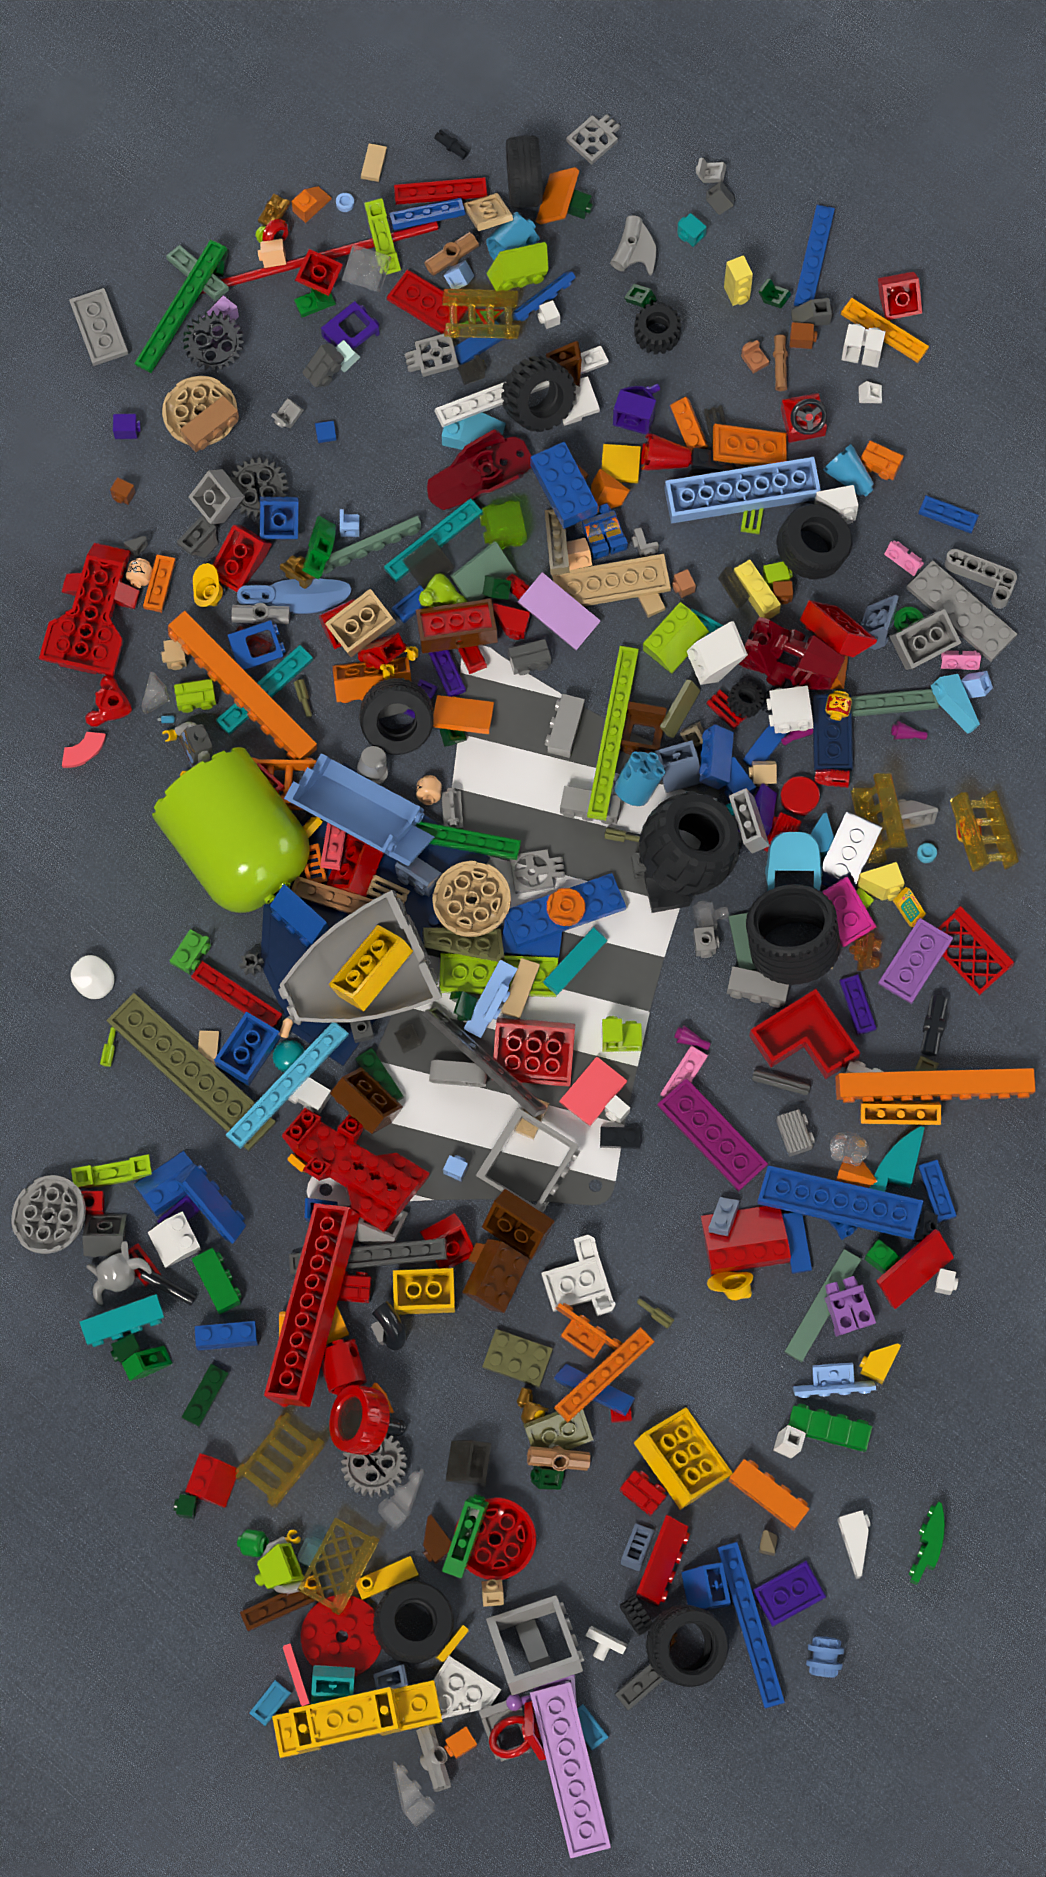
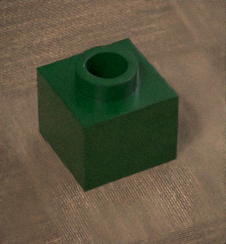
[174,1494,198,1519]

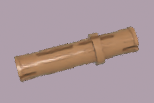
[773,335,788,391]

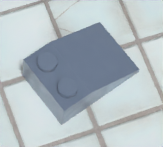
[861,595,899,650]

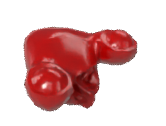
[85,675,132,727]

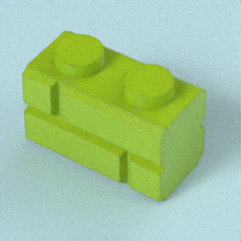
[174,679,216,713]

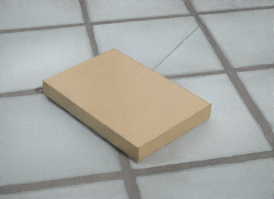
[463,193,513,231]

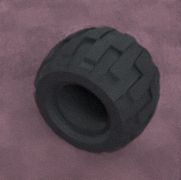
[639,792,742,896]

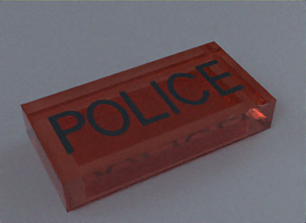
[235,626,272,658]

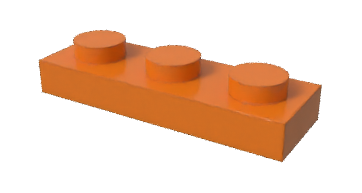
[670,397,708,453]
[143,555,176,613]

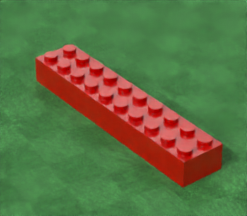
[264,1203,360,1407]

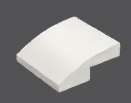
[562,376,600,426]

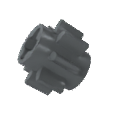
[239,951,264,976]

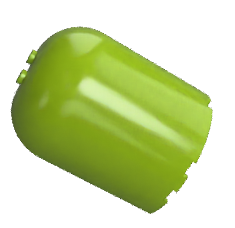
[152,747,310,913]

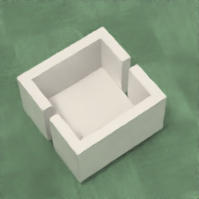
[841,324,886,368]

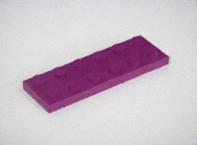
[657,1078,768,1192]

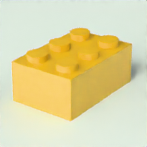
[393,1268,455,1315]

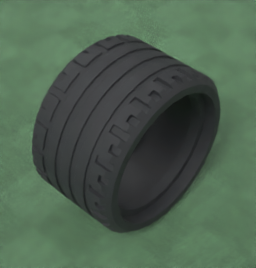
[746,884,841,985]

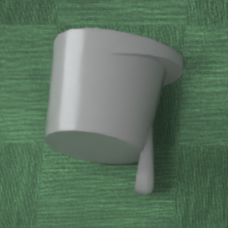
[357,746,388,785]

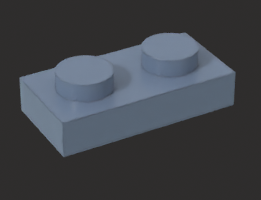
[709,1197,740,1236]

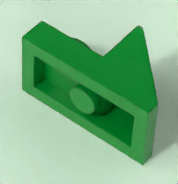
[294,288,336,318]

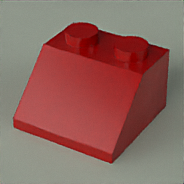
[295,249,343,296]
[878,272,922,320]
[420,1213,474,1269]
[185,1453,240,1508]

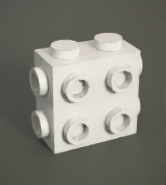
[766,686,813,734]

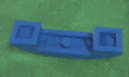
[743,725,789,767]

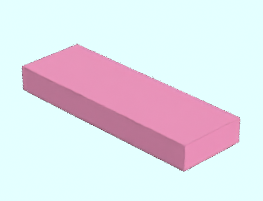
[660,1045,708,1098]

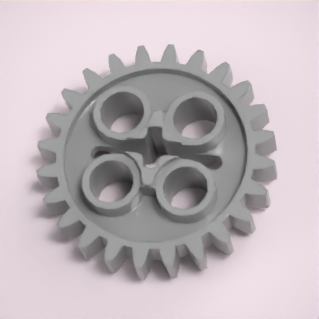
[341,1434,407,1498]

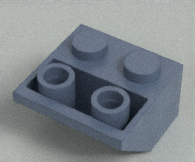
[655,741,701,793]
[395,857,442,897]

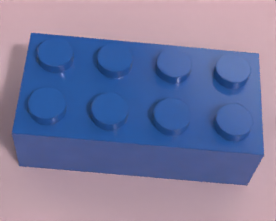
[530,441,598,529]

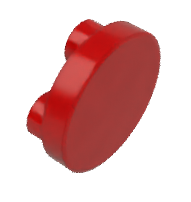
[781,776,820,816]

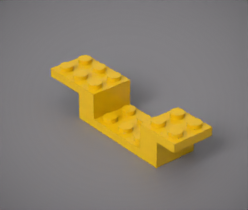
[272,1680,443,1758]

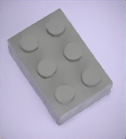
[889,609,961,670]

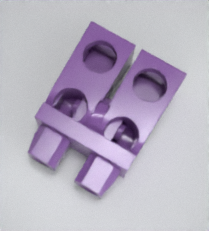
[824,1276,876,1337]

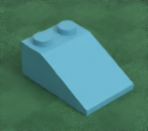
[442,413,506,450]

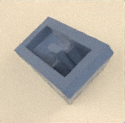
[373,1665,409,1690]

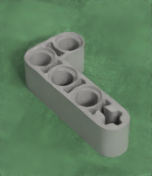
[945,549,1017,609]

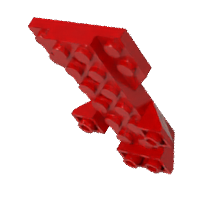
[39,543,140,677]
[282,1108,430,1232]

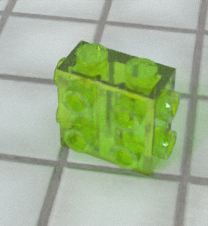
[479,501,527,550]

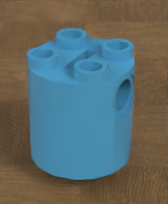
[486,212,540,260]
[614,752,665,806]

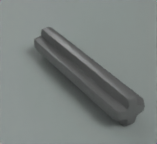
[752,1070,810,1095]

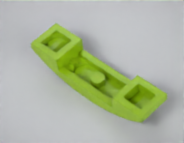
[364,198,401,275]
[71,1154,152,1188]

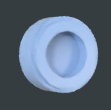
[336,193,354,212]

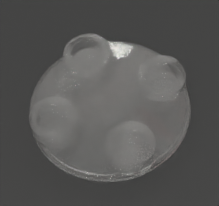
[830,1131,869,1166]

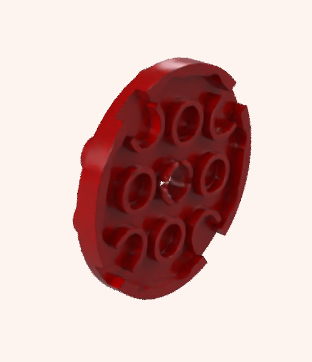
[301,1595,382,1677]

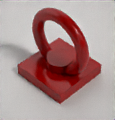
[489,1701,546,1761]

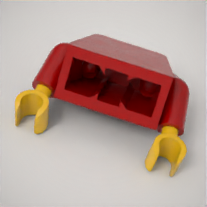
[358,632,418,680]

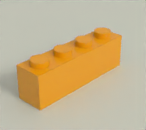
[860,1100,941,1125]

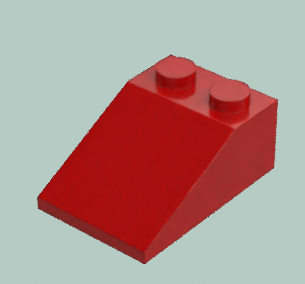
[213,525,272,592]

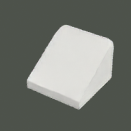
[859,381,882,403]

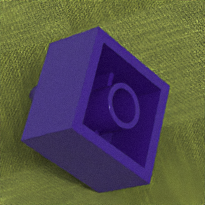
[613,384,660,435]

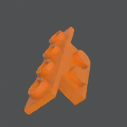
[555,1303,623,1359]

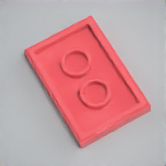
[559,1057,627,1126]
[283,1644,311,1706]

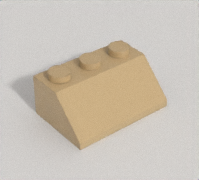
[325,589,396,657]

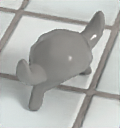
[87,1241,152,1306]

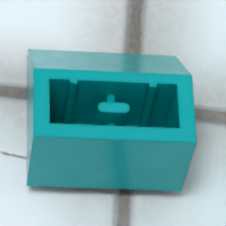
[311,1665,355,1704]

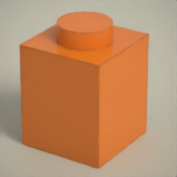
[444,1727,477,1759]

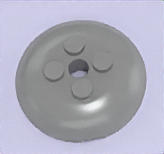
[11,1175,86,1254]

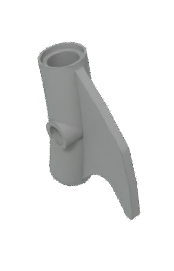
[610,216,656,275]

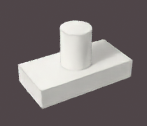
[586,1626,628,1661]

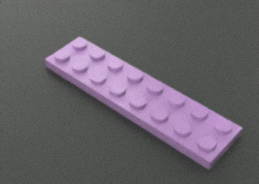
[530,1682,611,1858]

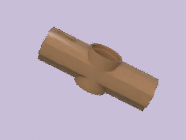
[424,232,479,276]
[527,1446,590,1471]

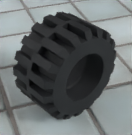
[634,302,681,355]

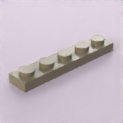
[545,509,570,575]

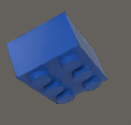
[214,1012,281,1086]

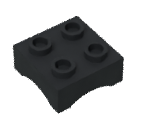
[644,872,690,913]

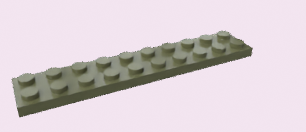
[106,993,276,1152]

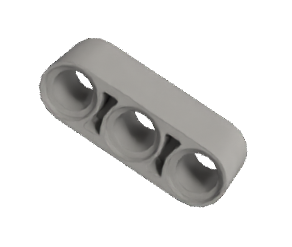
[429,1060,487,1087]

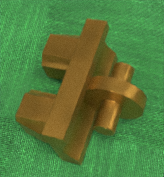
[258,194,290,226]
[280,555,315,589]

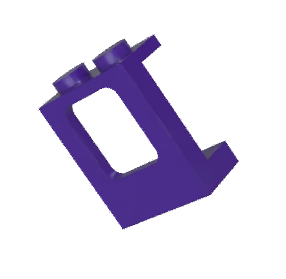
[321,301,380,350]

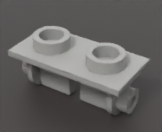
[441,788,463,828]

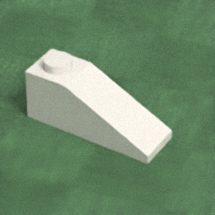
[837,1511,870,1579]

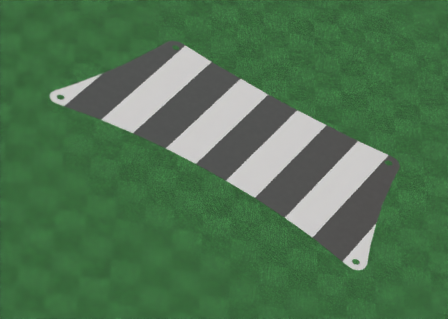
[307,645,720,1206]

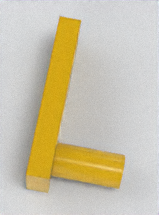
[354,1556,419,1600]

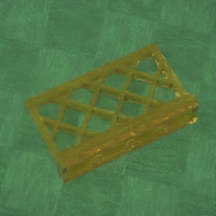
[297,1517,380,1615]

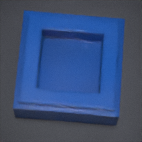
[315,421,336,443]

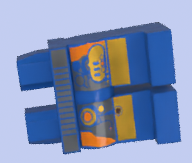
[582,504,628,560]

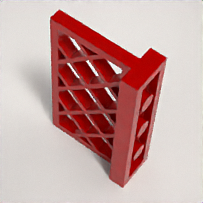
[938,906,1014,996]

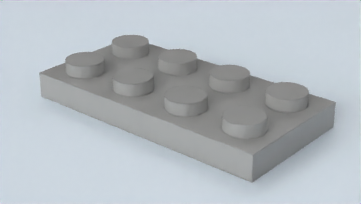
[69,288,128,366]

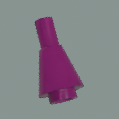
[891,721,927,740]
[781,728,813,746]
[674,1025,711,1050]

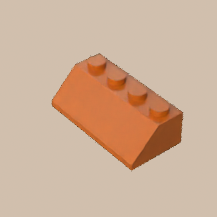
[332,657,411,703]

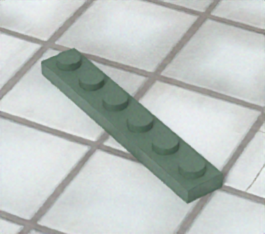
[323,516,421,574]

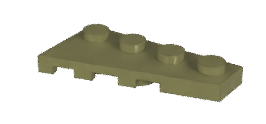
[422,928,505,962]

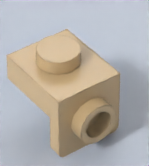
[481,1579,504,1607]

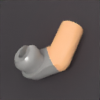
[280,1015,303,1038]

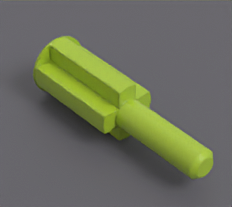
[100,1027,116,1067]

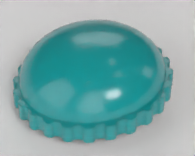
[273,1040,305,1072]

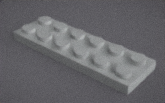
[906,560,1017,662]

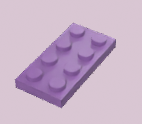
[878,918,953,1004]

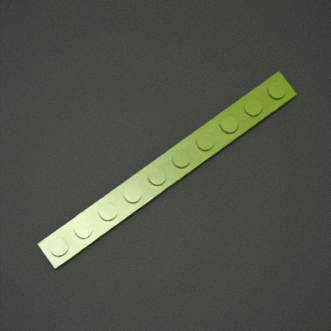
[587,646,639,821]

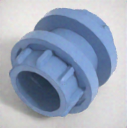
[806,1636,844,1677]

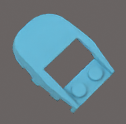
[765,832,822,891]

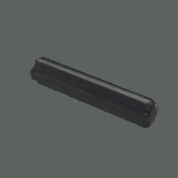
[140,1270,196,1306]

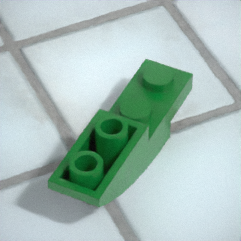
[302,516,336,579]
[908,1502,945,1585]

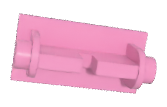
[884,540,924,576]
[941,650,981,670]

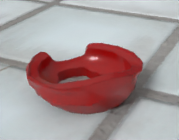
[262,219,288,242]

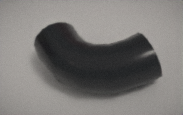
[372,1301,406,1350]

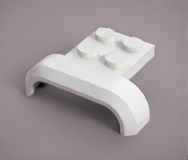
[541,1235,616,1316]

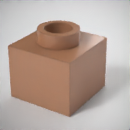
[672,569,696,598]

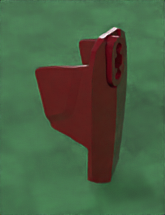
[427,429,531,511]

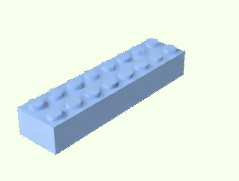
[664,457,821,524]

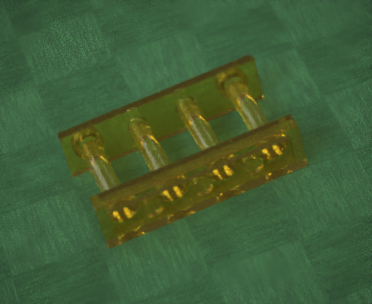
[442,289,520,340]
[851,773,908,863]
[950,791,1019,872]
[235,1412,326,1509]

